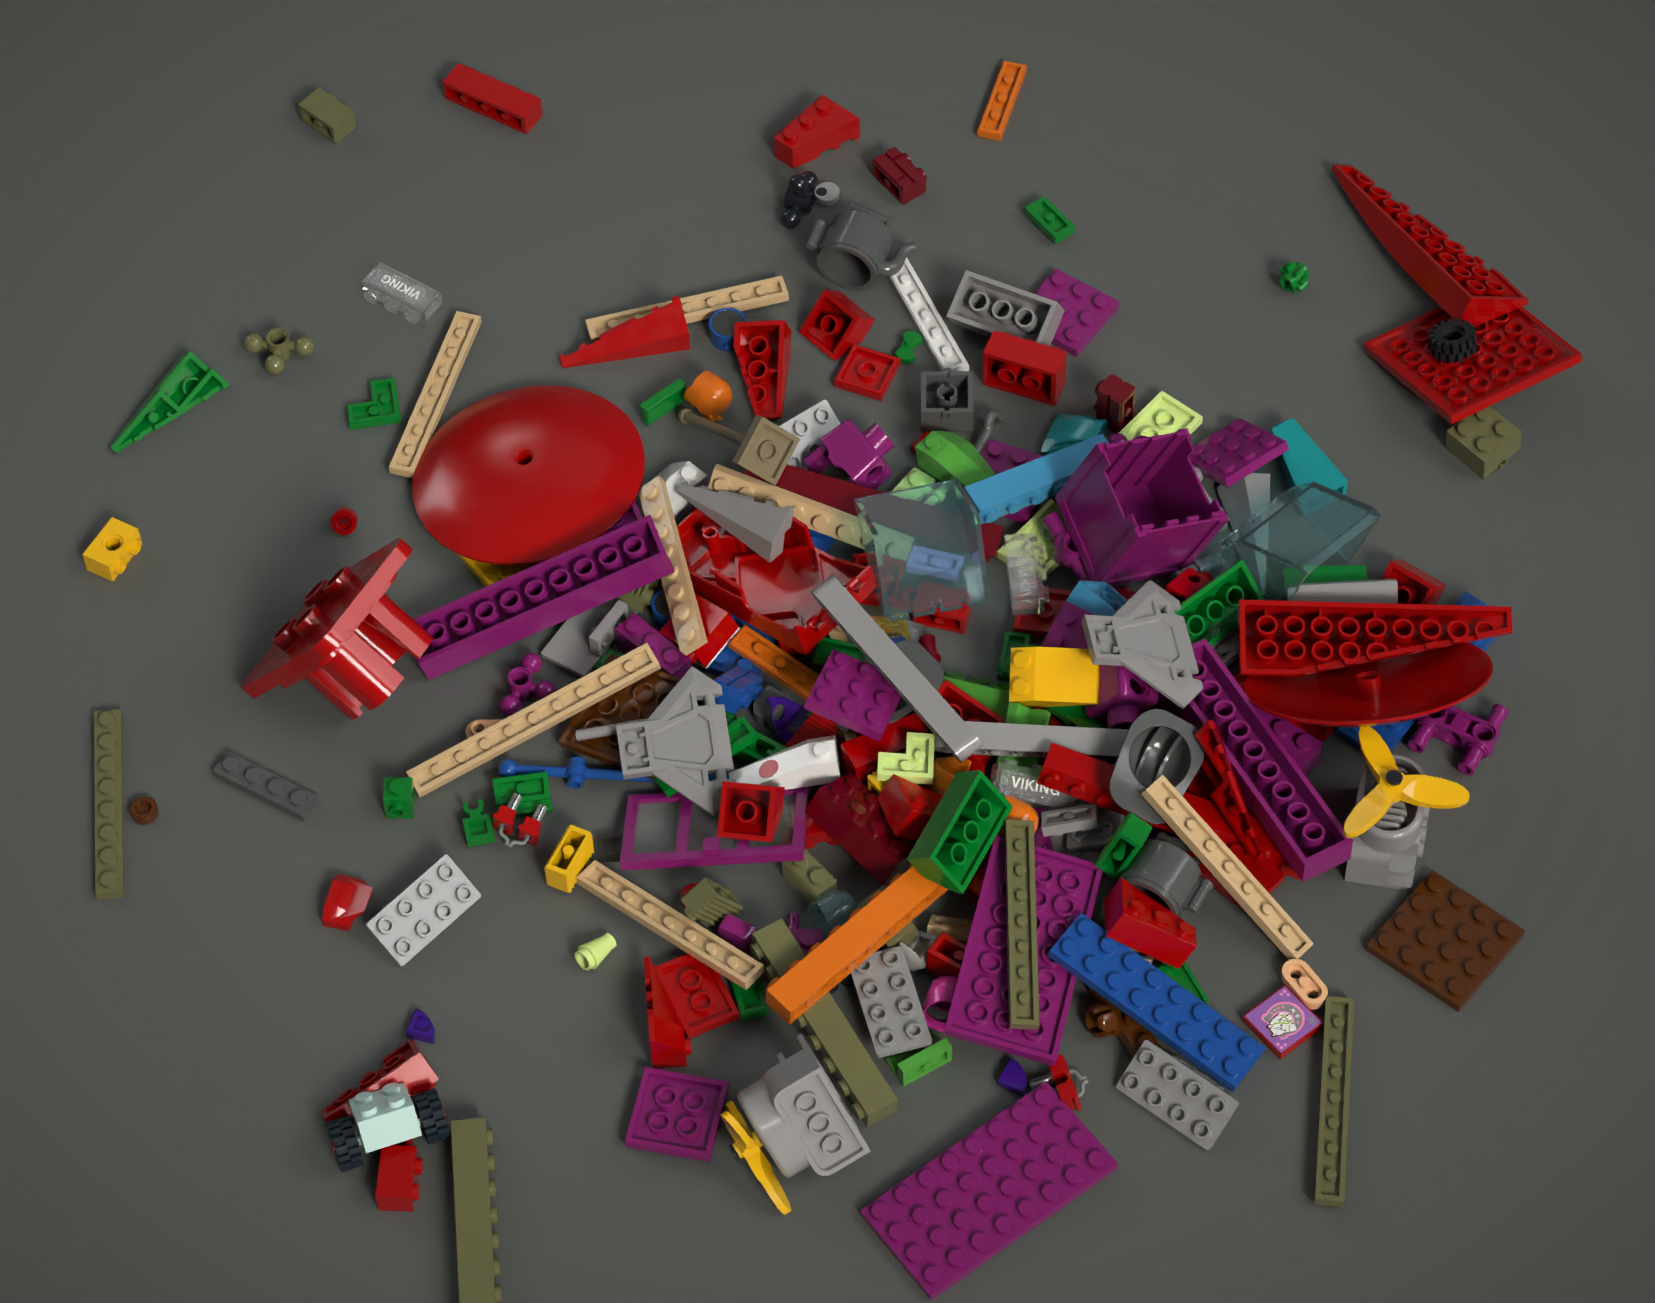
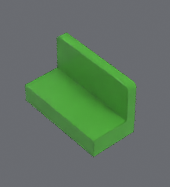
[886,1033,952,1087]

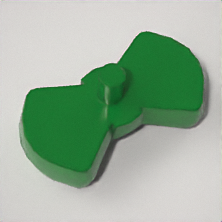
[894,331,923,365]

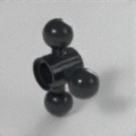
[781,171,818,229]

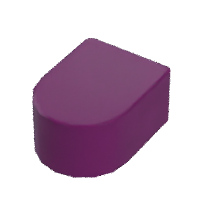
[718,914,758,953]

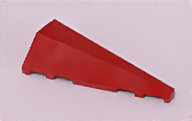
[559,295,690,368]
[1195,720,1265,864]

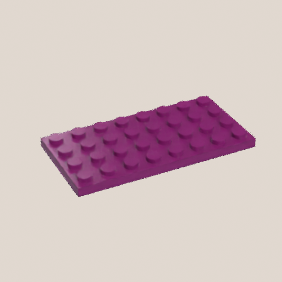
[943,835,1103,1065]
[860,1081,1118,1301]

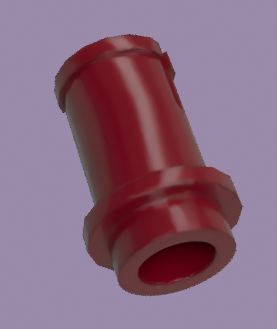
[918,634,941,663]

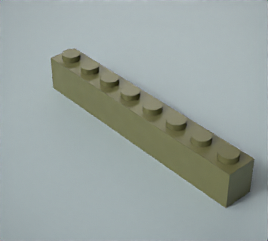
[750,918,898,1127]
[451,1117,503,1303]

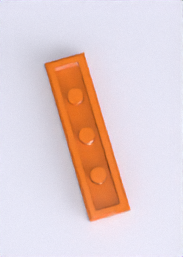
[977,60,1027,141]
[728,624,819,700]

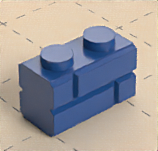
[714,666,763,714]

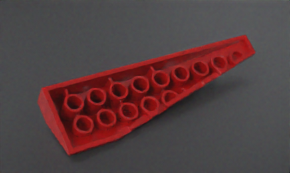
[1332,165,1529,325]
[1236,599,1513,677]

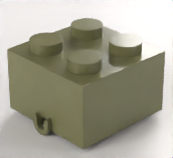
[1446,406,1522,480]

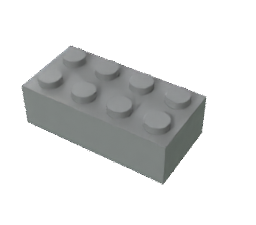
[946,270,1065,346]

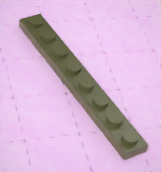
[94,709,125,901]
[1004,819,1040,1030]
[1314,996,1355,1207]

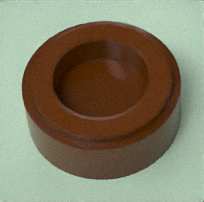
[130,797,159,825]

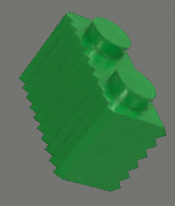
[1095,813,1152,879]

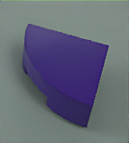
[406,1009,435,1044]
[998,1058,1027,1097]

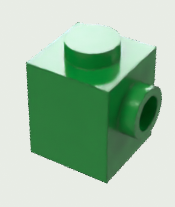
[383,777,416,819]

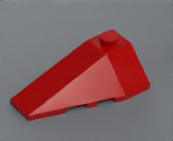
[734,320,792,420]
[644,956,692,1069]
[321,1038,439,1122]

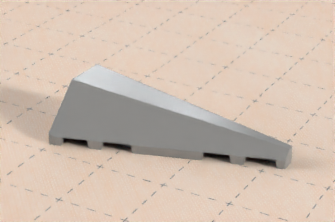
[1217,473,1270,599]
[677,481,794,563]

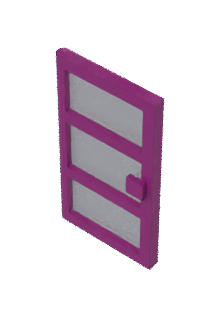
[620,787,810,870]

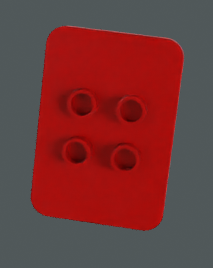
[241,538,433,720]

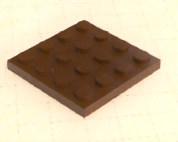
[558,654,699,780]
[1366,870,1525,1012]

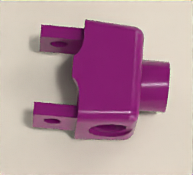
[804,420,895,490]
[1084,665,1158,730]

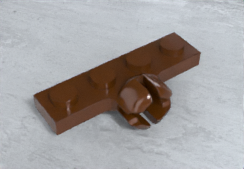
[1085,986,1162,1059]

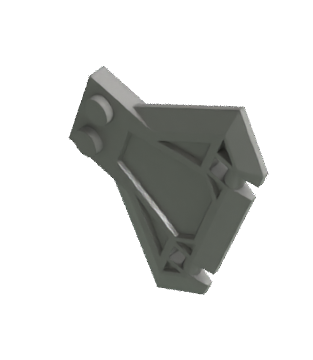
[1081,580,1203,709]
[616,666,736,816]

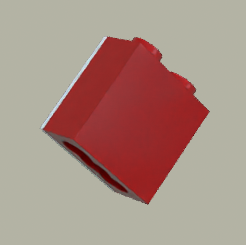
[659,594,740,669]

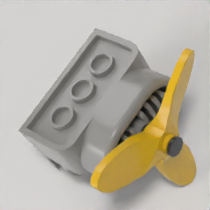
[1343,726,1470,891]
[720,1033,871,1215]

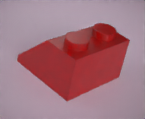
[799,289,875,361]
[1381,559,1447,605]
[717,781,785,842]

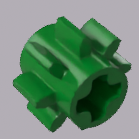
[1278,261,1310,293]

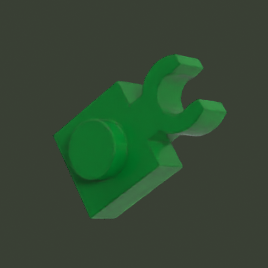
[462,799,495,848]

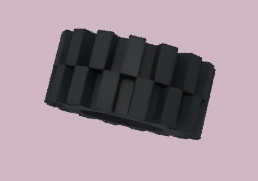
[1429,318,1477,363]

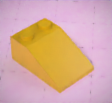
[1009,647,1099,708]

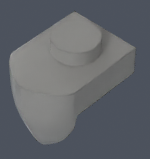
[898,931,938,971]

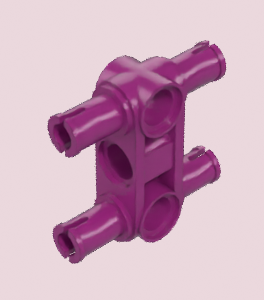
[1042,512,1091,581]
[1408,704,1509,776]

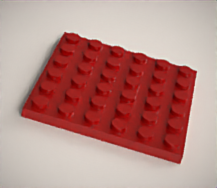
[1363,307,1582,425]

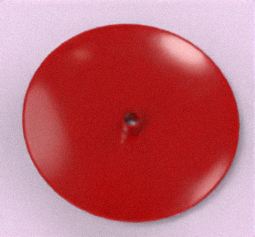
[412,385,645,565]
[1244,642,1493,727]

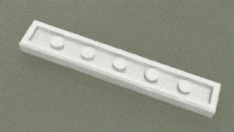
[887,257,969,374]

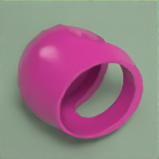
[922,976,958,1032]

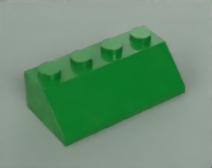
[1175,559,1264,646]
[907,770,1013,894]

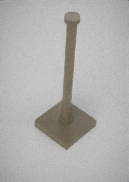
[678,408,800,486]

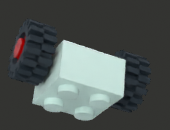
[326,1082,451,1172]

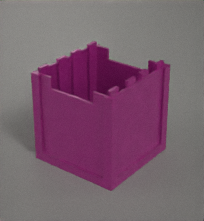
[1055,428,1229,586]

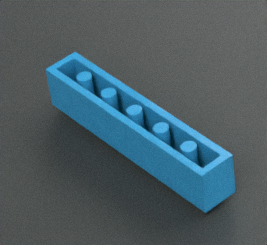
[962,434,1109,526]

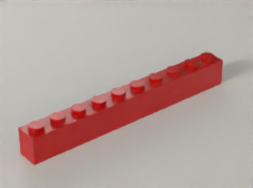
[1037,743,1300,880]

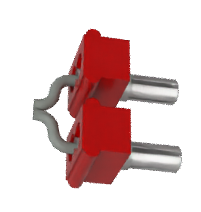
[492,793,547,848]
[1029,1054,1088,1111]

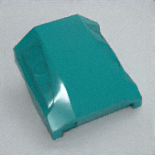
[1040,413,1108,456]

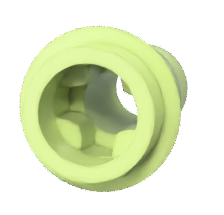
[574,933,617,971]

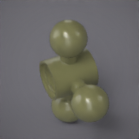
[244,328,314,375]

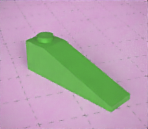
[915,431,996,495]
[941,671,1031,720]

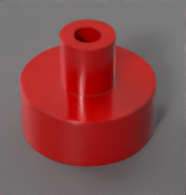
[330,507,358,535]

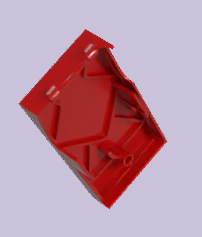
[677,508,878,655]

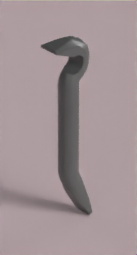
[974,409,1005,454]

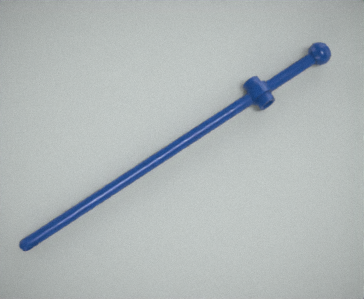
[499,757,827,791]

